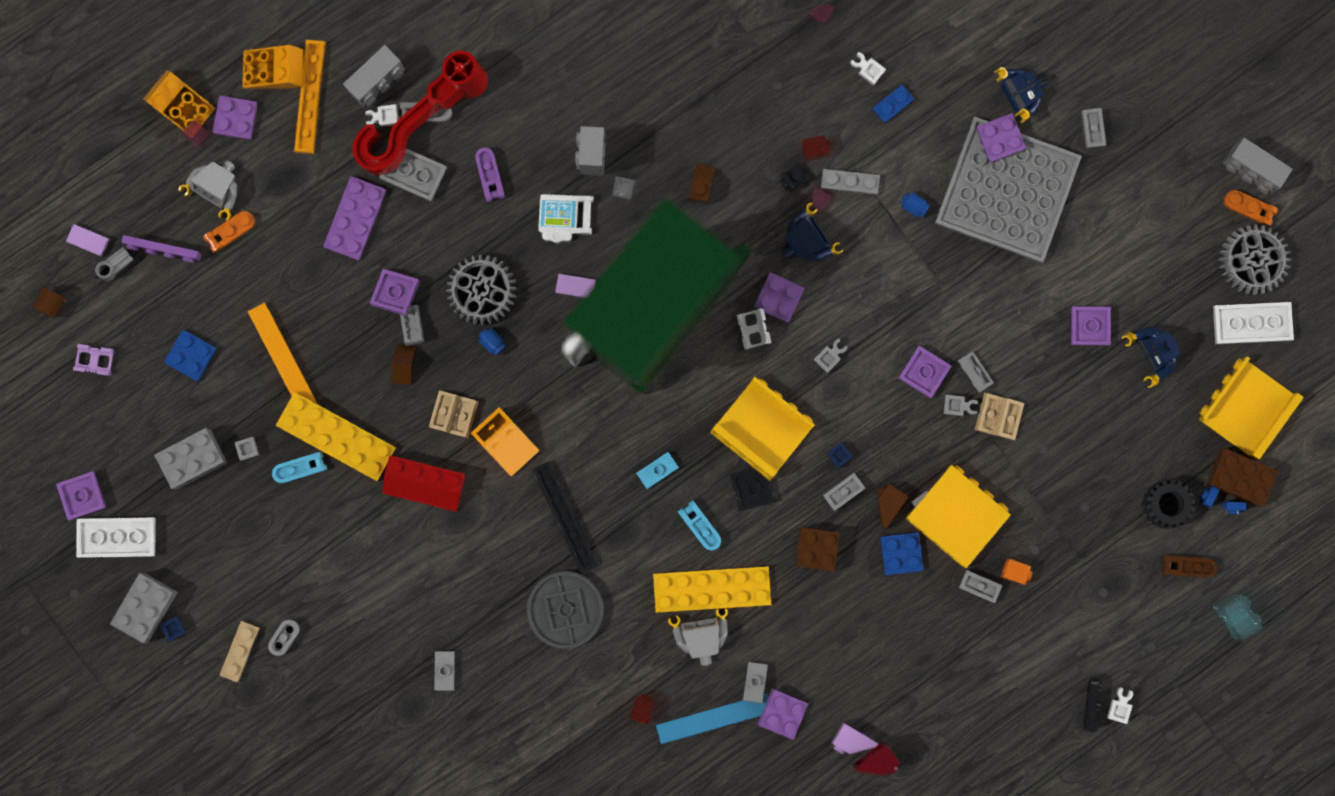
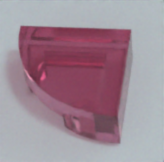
[809,5,835,24]
[812,186,831,213]

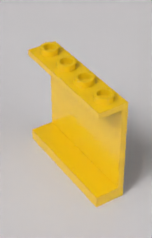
[1198,357,1304,460]
[710,377,815,481]
[905,465,1011,568]

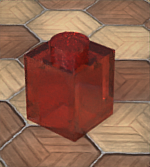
[801,135,831,162]
[629,693,655,725]

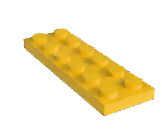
[276,392,396,481]
[653,566,771,612]

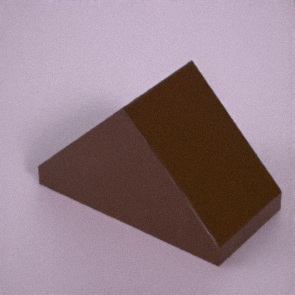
[392,345,417,385]

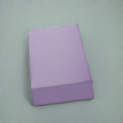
[66,224,110,257]
[555,274,596,298]

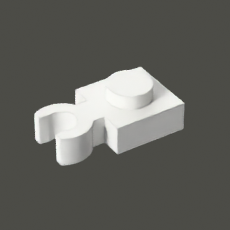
[850,52,886,86]
[365,104,399,127]
[1107,687,1133,724]

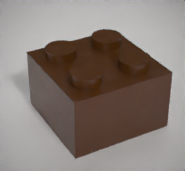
[795,527,840,571]

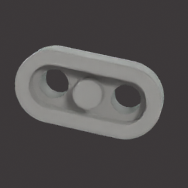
[268,620,300,656]

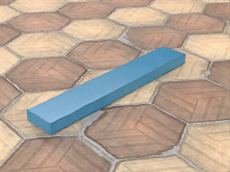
[656,693,769,744]

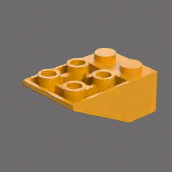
[243,45,303,89]
[143,70,215,138]
[471,407,539,477]

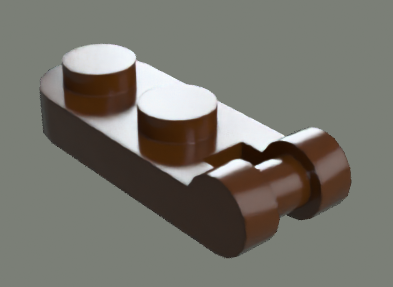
[1161,555,1217,578]

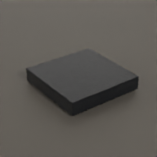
[730,468,776,512]

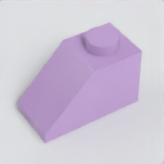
[831,723,878,755]

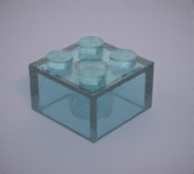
[1213,594,1263,640]

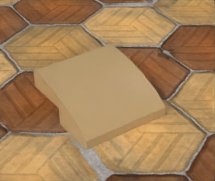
[429,390,479,438]
[975,393,1024,440]

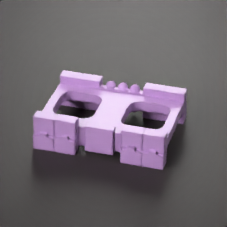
[73,344,115,376]

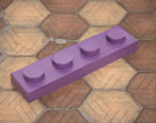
[121,235,202,263]

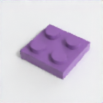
[213,96,258,140]
[976,113,1026,163]
[370,269,420,316]
[754,272,805,323]
[1071,306,1111,346]
[898,346,951,399]
[56,471,106,520]
[757,689,808,740]

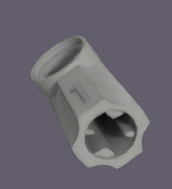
[95,247,134,281]

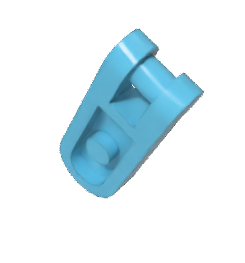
[272,452,328,483]
[677,500,721,551]

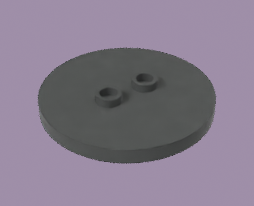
[527,571,604,649]

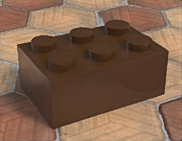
[1205,449,1279,507]

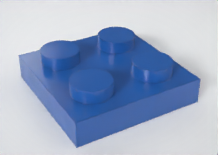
[164,330,217,382]
[880,532,924,575]

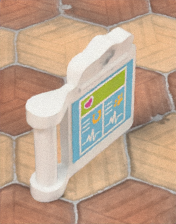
[539,194,594,244]

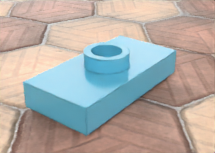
[636,452,679,489]

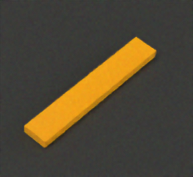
[294,40,326,154]
[248,303,318,404]

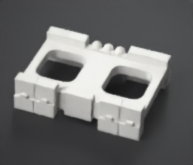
[736,309,771,350]

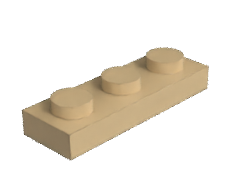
[219,621,260,682]

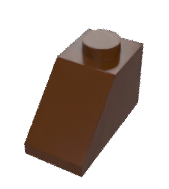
[688,164,715,205]
[877,484,908,529]

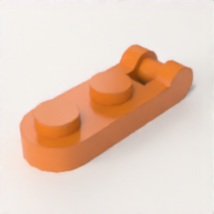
[1224,190,1278,227]
[203,211,255,253]

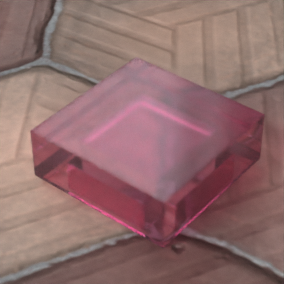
[182,120,209,147]

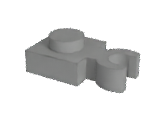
[814,339,848,373]
[943,395,978,416]

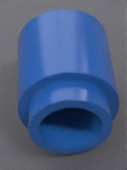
[900,192,930,218]
[478,328,507,356]

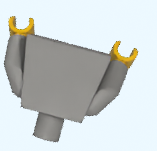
[179,161,237,221]
[668,608,728,666]

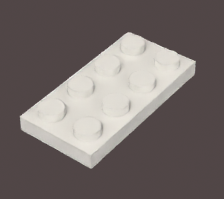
[1213,302,1294,344]
[76,518,155,558]

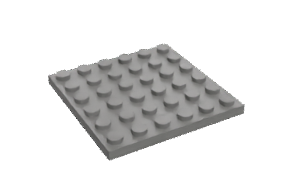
[935,117,1082,263]

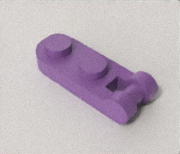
[475,148,505,202]

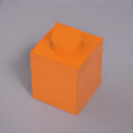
[1000,559,1032,585]

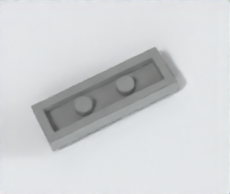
[821,169,880,195]

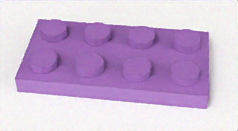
[323,176,387,261]

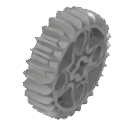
[1218,224,1292,295]
[446,255,517,325]

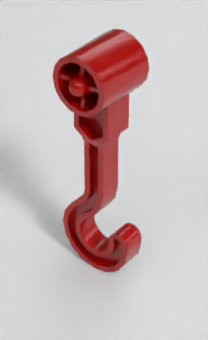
[353,50,488,175]

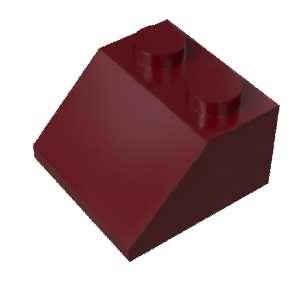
[852,742,900,775]

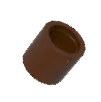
[32,287,66,318]

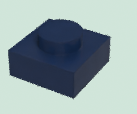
[826,442,853,469]
[160,616,187,642]

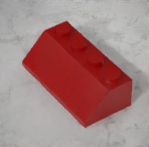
[382,455,466,512]

